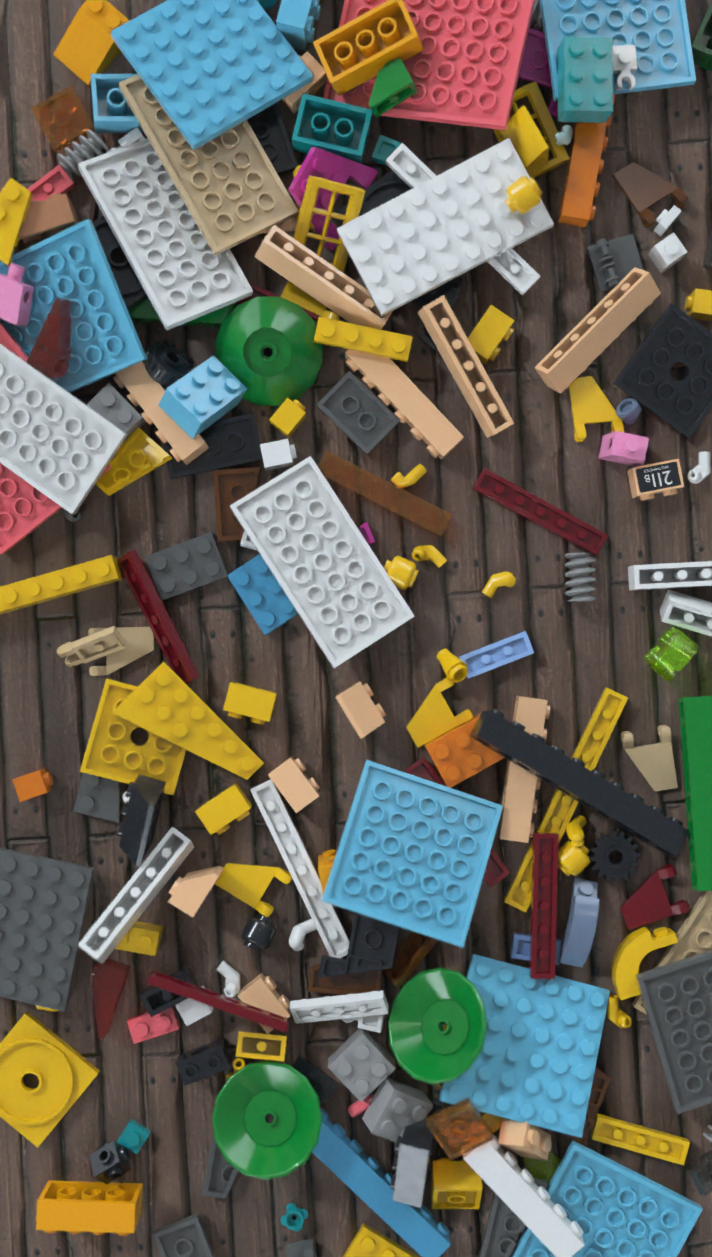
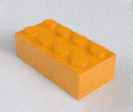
[313,0,424,96]
[36,1180,143,1236]

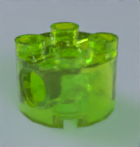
[643,626,700,682]

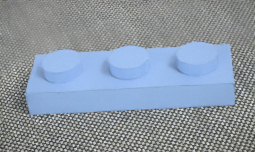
[459,631,534,679]

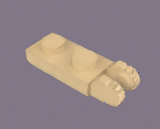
[57,626,126,667]

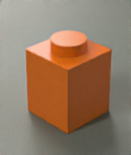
[12,768,53,802]

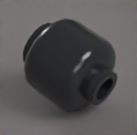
[241,914,276,952]

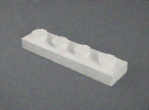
[290,991,389,1024]

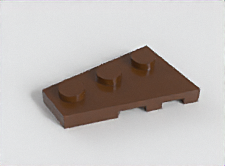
[308,957,382,995]
[564,1066,610,1147]

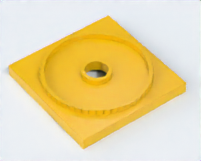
[80,678,186,795]
[0,1011,100,1148]

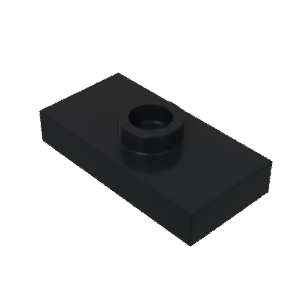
[291,1055,338,1104]

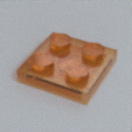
[30,85,95,153]
[426,1098,494,1160]

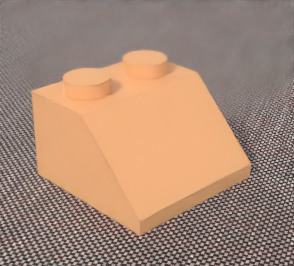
[335,681,386,739]
[168,865,224,918]

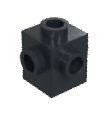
[89,1140,131,1184]

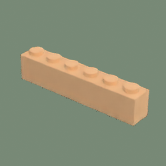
[254,225,393,330]
[534,267,661,393]
[417,295,514,438]
[345,349,464,460]
[113,362,209,465]
[497,696,550,843]

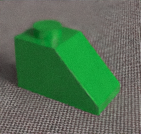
[368,57,418,118]

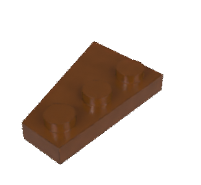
[213,467,261,542]

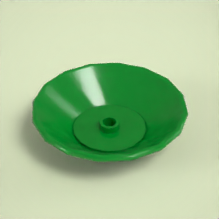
[215,297,323,406]
[388,967,487,1084]
[212,1060,322,1180]

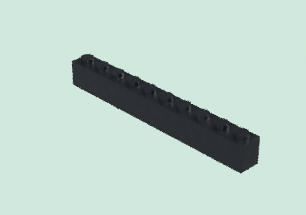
[469,709,690,856]

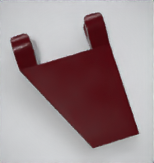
[620,864,689,930]

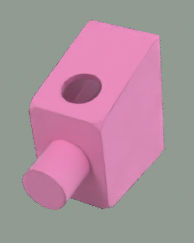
[0,263,34,326]
[598,431,649,467]

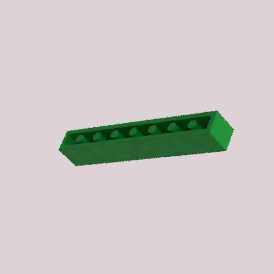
[678,696,712,891]

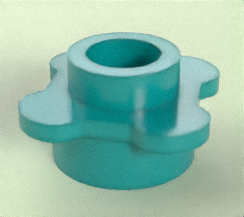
[280,1203,308,1231]

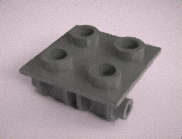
[587,234,643,292]

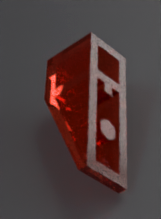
[26,297,71,378]
[91,958,131,1040]

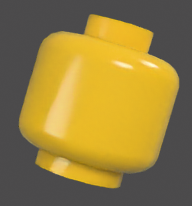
[505,176,542,215]
[384,556,418,591]
[558,841,590,877]

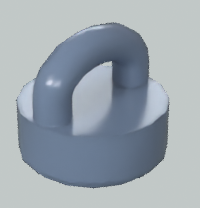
[616,398,641,425]

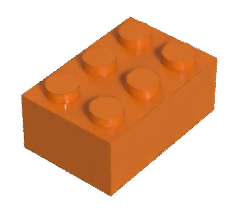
[424,710,504,788]

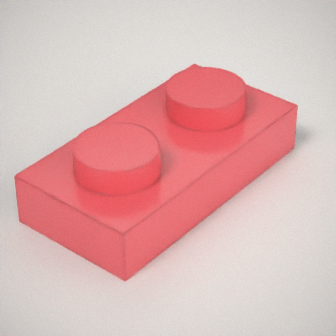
[27,164,76,202]
[127,1006,180,1044]

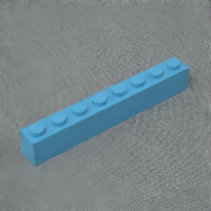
[312,1107,451,1257]

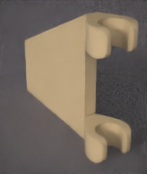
[88,627,154,676]
[620,725,678,792]

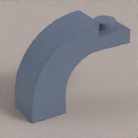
[559,878,599,968]

